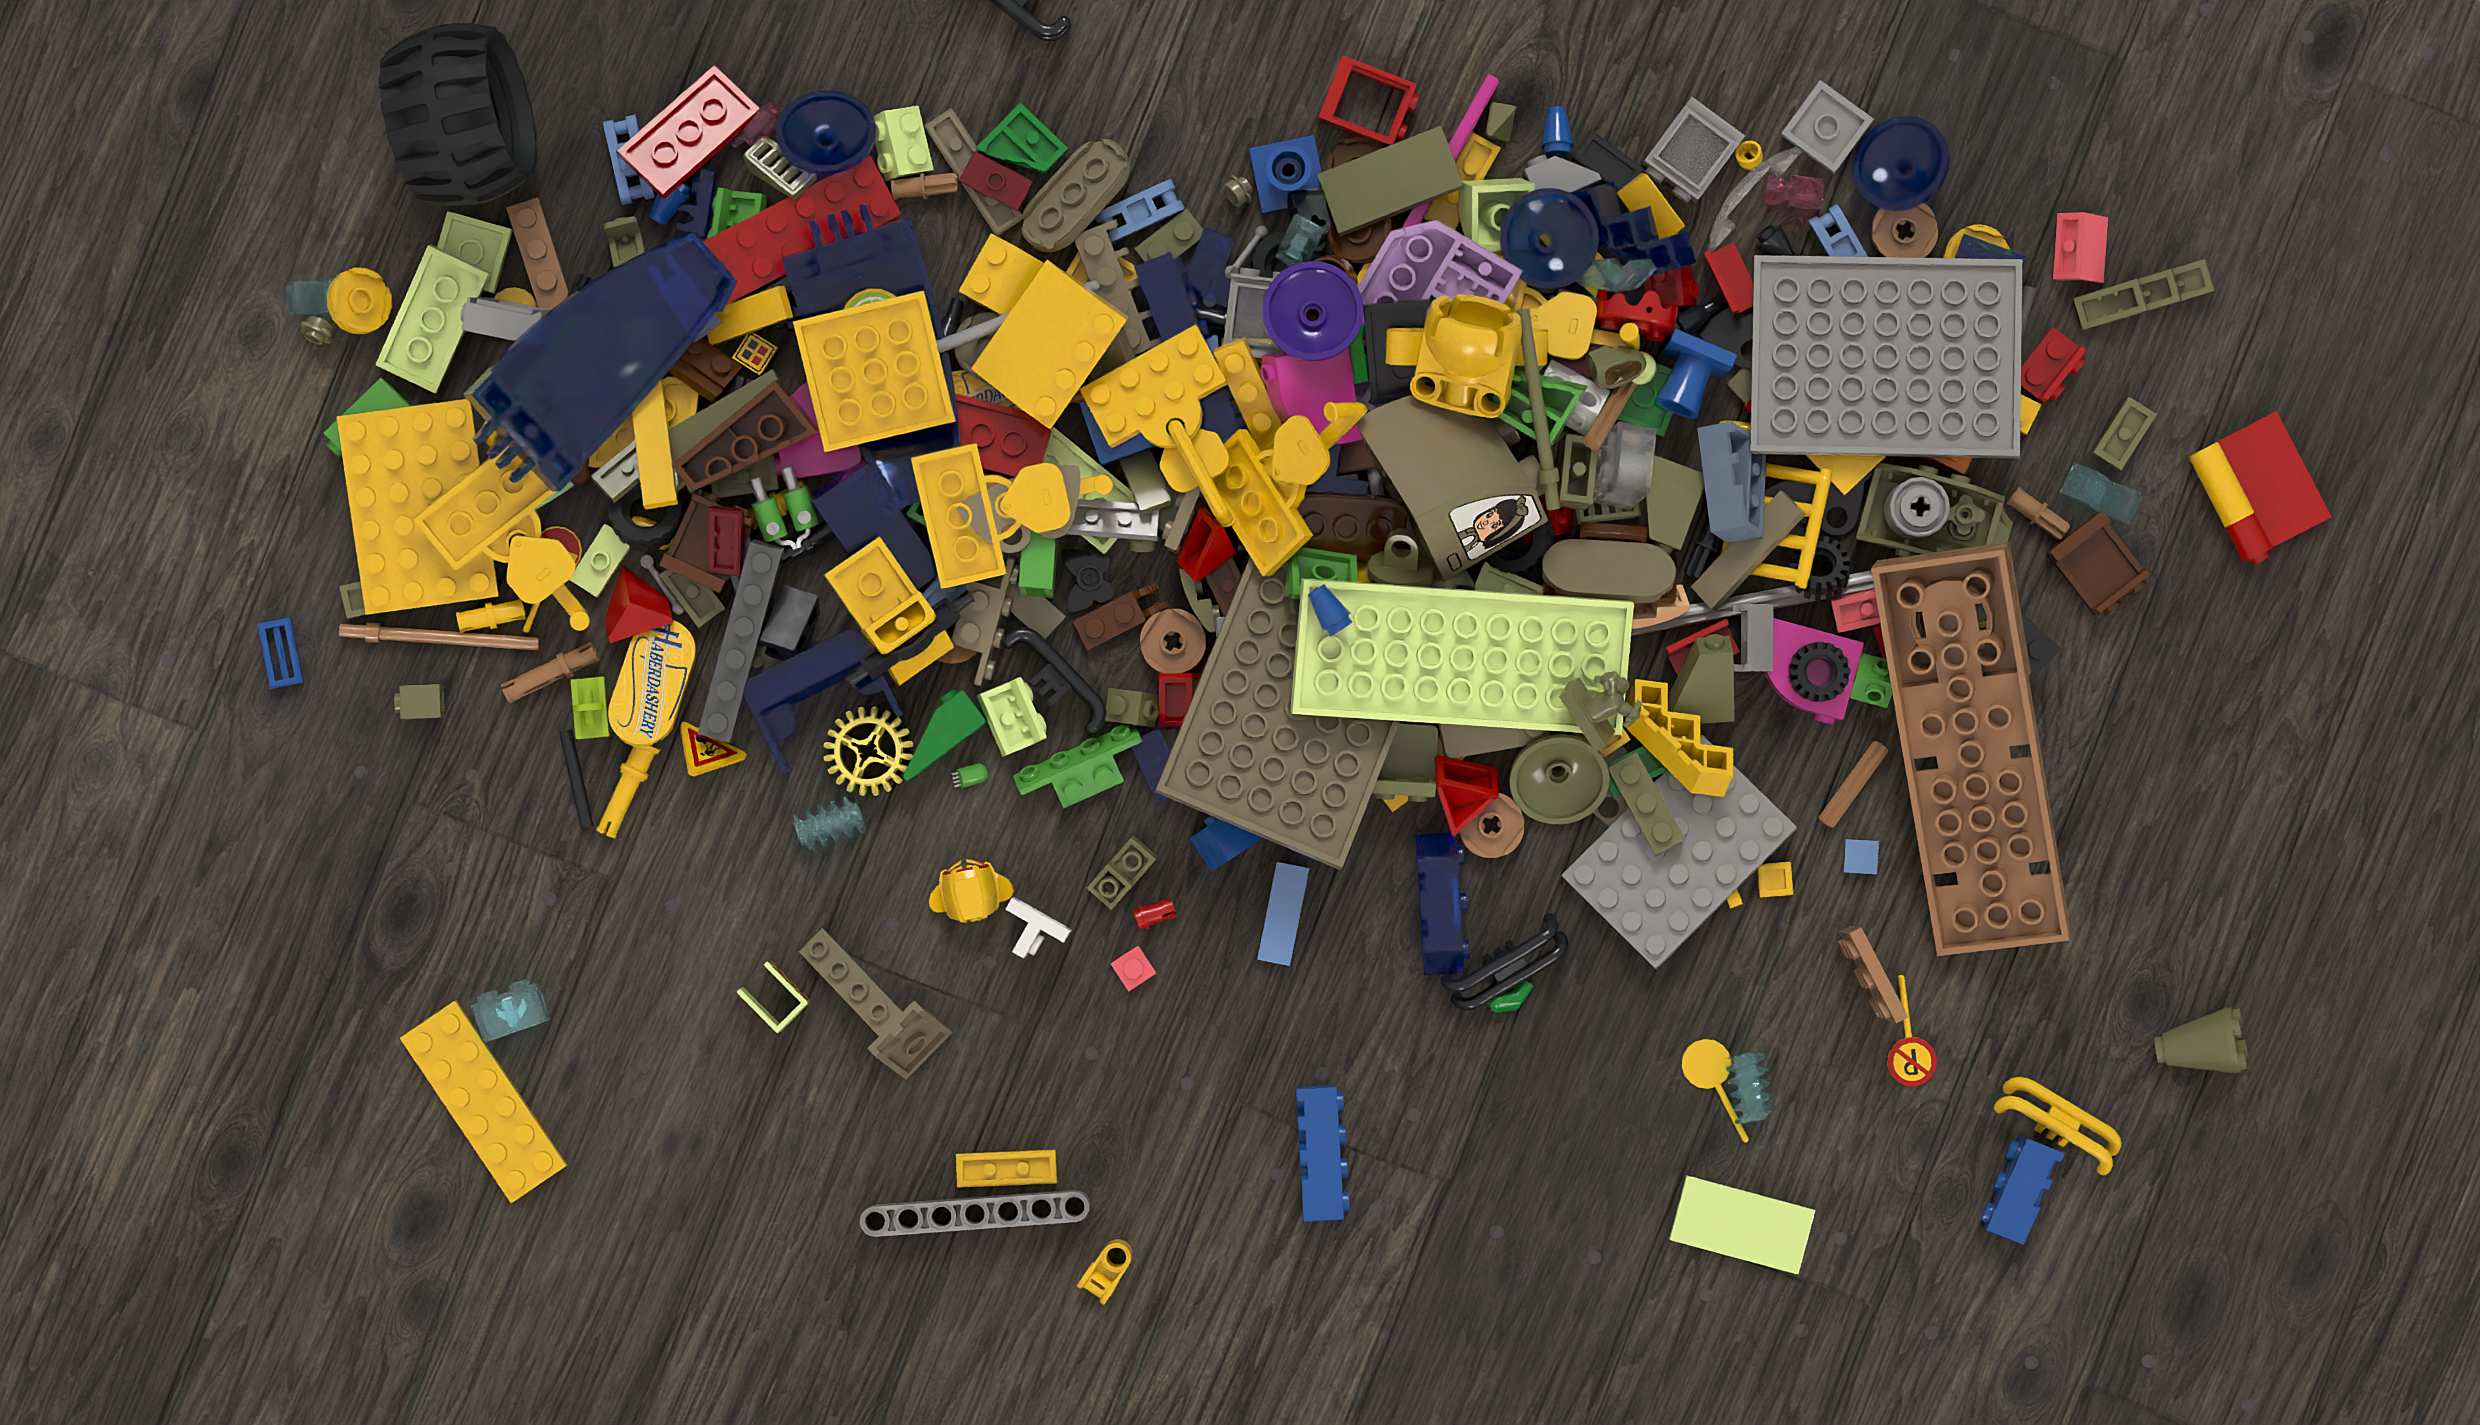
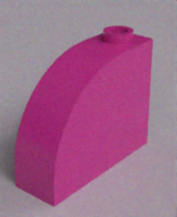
[1261,347,1362,444]
[774,382,864,481]
[1764,618,1864,725]

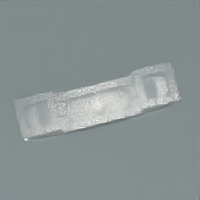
[1707,147,1802,253]

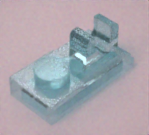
[1275,213,1325,267]

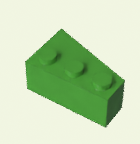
[1486,369,1588,446]

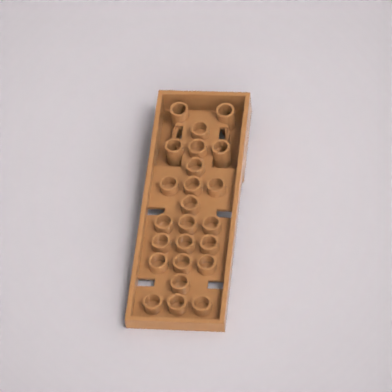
[1871,542,2072,956]

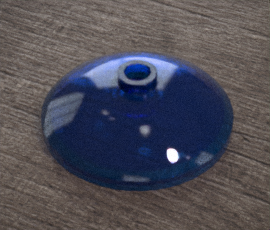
[776,91,876,174]
[1853,116,1950,211]
[1499,188,1599,289]

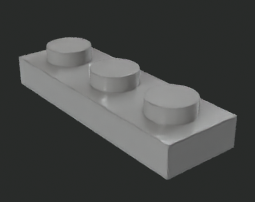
[1057,499,1160,541]

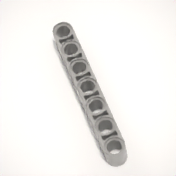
[860,1190,1090,1237]

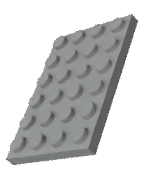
[1561,735,1797,970]

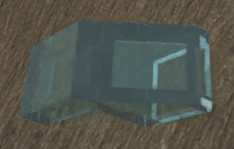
[1576,258,1657,292]
[285,276,336,316]
[2059,463,2144,525]

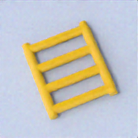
[1720,463,1832,589]

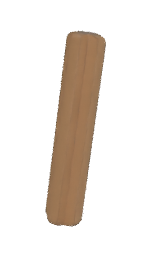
[1583,381,1637,451]
[1819,741,1888,828]

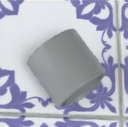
[1884,477,1950,540]

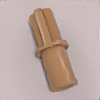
[891,173,958,200]
[2006,487,2070,540]

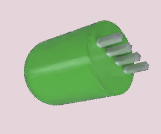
[952,763,988,788]

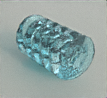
[792,796,867,852]
[1725,1052,1775,1124]

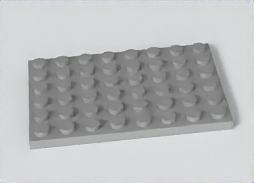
[1750,255,2022,459]

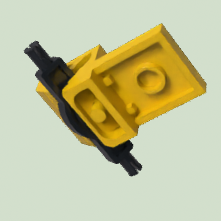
[824,536,975,687]

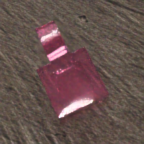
[731,101,783,149]
[1764,175,1824,210]

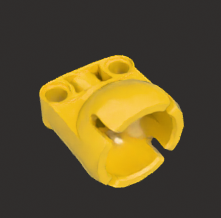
[1410,294,1522,418]

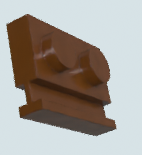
[660,331,743,404]

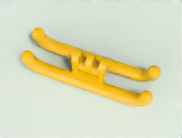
[1994,1077,2122,1176]

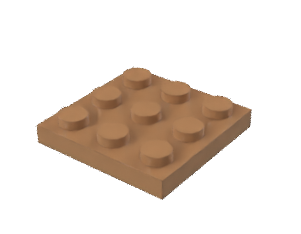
[1838,926,1908,1023]

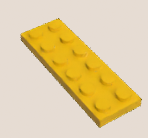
[400,1000,567,1203]

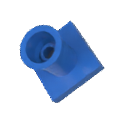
[1249,135,1322,214]
[1655,329,1737,419]

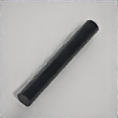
[559,729,594,829]

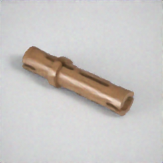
[501,641,600,703]

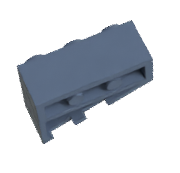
[1697,421,1766,543]

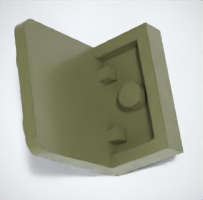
[1372,723,1438,802]

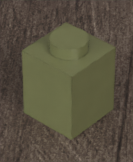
[394,684,445,720]

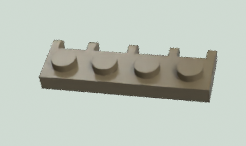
[1074,219,1164,355]

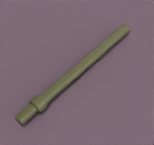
[1516,308,1560,510]

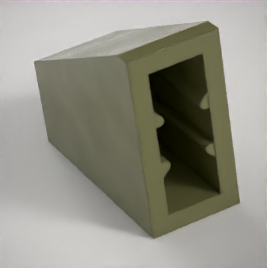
[1642,452,1705,555]
[1668,634,1735,724]

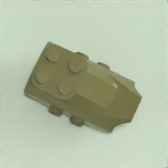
[1856,463,2013,557]

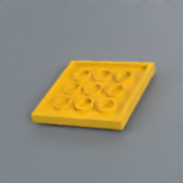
[793,291,956,452]

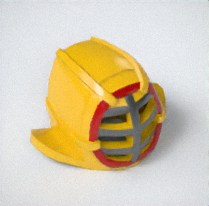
[929,858,1014,922]

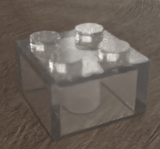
[1593,421,1657,510]

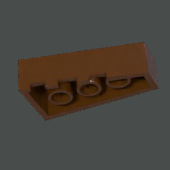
[672,380,820,491]

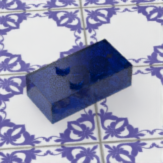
[810,458,938,590]

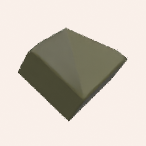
[1485,102,1517,142]

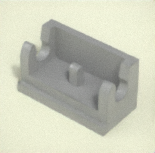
[1733,604,1773,672]

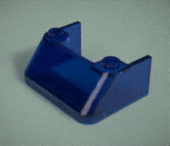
[744,630,906,775]

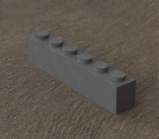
[698,539,786,743]

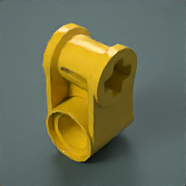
[1076,1239,1132,1305]

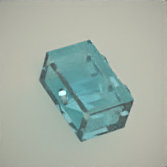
[471,979,551,1043]

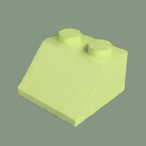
[1458,178,1535,252]

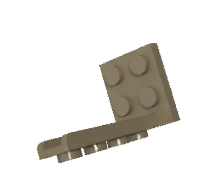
[799,928,953,1080]

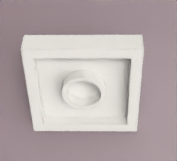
[1005,897,1072,958]

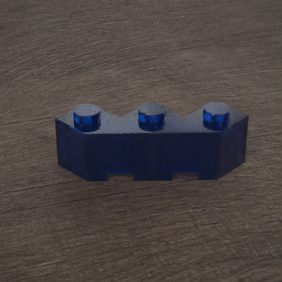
[1567,182,1696,276]
[1415,832,1470,975]

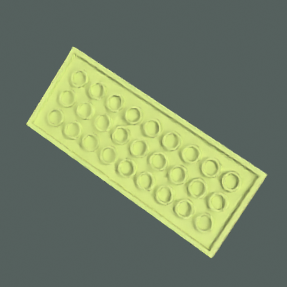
[1290,578,1634,735]

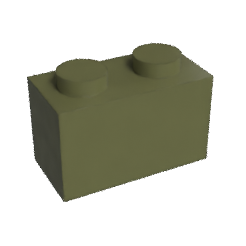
[1556,434,1598,510]

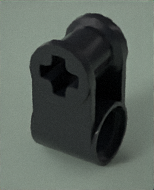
[1287,188,1331,254]

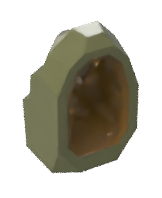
[1586,345,1646,389]

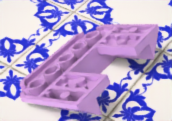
[1354,220,1523,411]

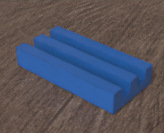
[258,617,305,689]

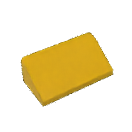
[1616,173,1685,243]

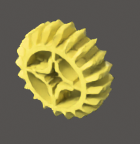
[824,707,913,796]

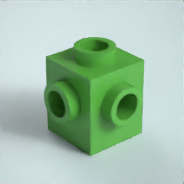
[1849,653,1893,708]

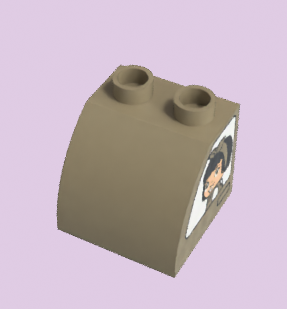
[1356,395,1548,581]

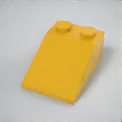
[959,233,1044,316]

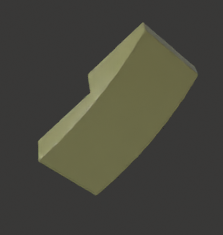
[1119,449,1172,515]
[1179,569,1220,633]
[1087,835,1158,910]

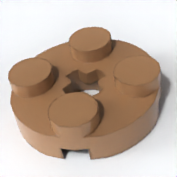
[1871,197,1938,258]
[1140,609,1206,673]
[1459,793,1524,858]

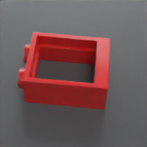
[1318,55,1420,147]

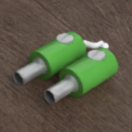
[749,466,819,550]

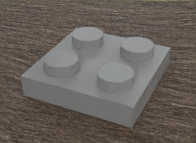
[1780,80,1873,174]

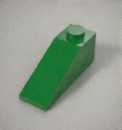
[903,689,988,782]

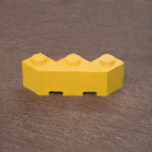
[1626,679,1733,797]

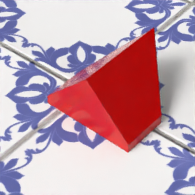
[1176,507,1237,581]
[605,565,674,643]
[1159,673,1202,726]
[1434,755,1499,837]

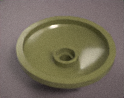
[1509,734,1610,824]

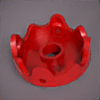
[1595,288,1678,341]

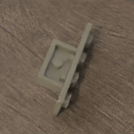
[951,555,1020,686]

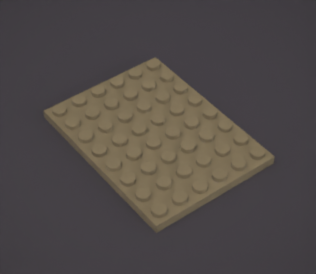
[1154,557,1400,870]

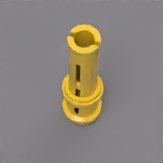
[596,745,660,838]

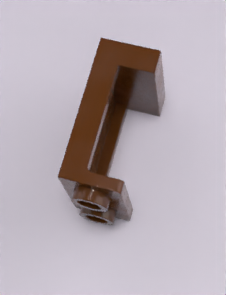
[659,490,756,594]
[2045,511,2151,616]

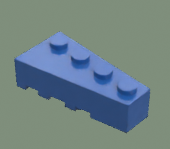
[1296,1084,1350,1222]

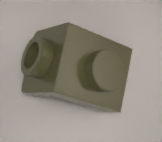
[604,216,648,274]
[1105,688,1159,727]

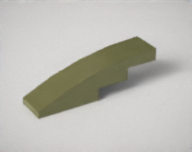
[2073,259,2216,330]

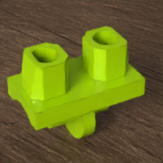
[571,677,610,739]

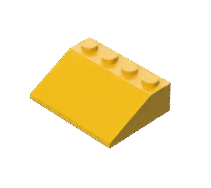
[971,259,1129,429]

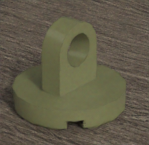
[1367,528,1434,587]

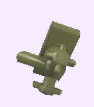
[1559,671,1642,751]

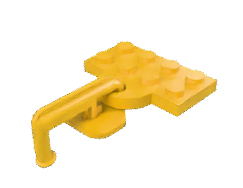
[1492,251,1640,360]
[1079,324,1236,527]
[1212,402,1367,577]
[413,436,590,631]
[911,443,1113,589]

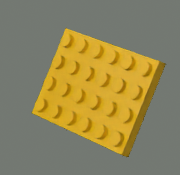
[337,398,499,615]

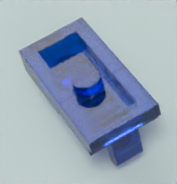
[676,169,717,240]

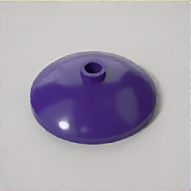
[1263,261,1364,361]

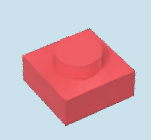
[1111,945,1156,991]

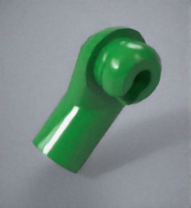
[1486,980,1534,1013]

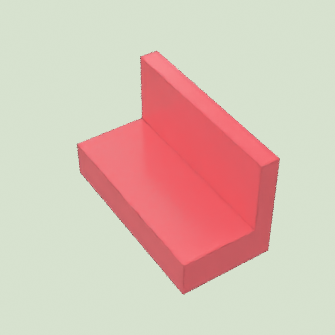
[2053,212,2108,283]

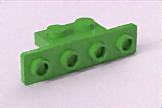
[1013,724,1142,808]

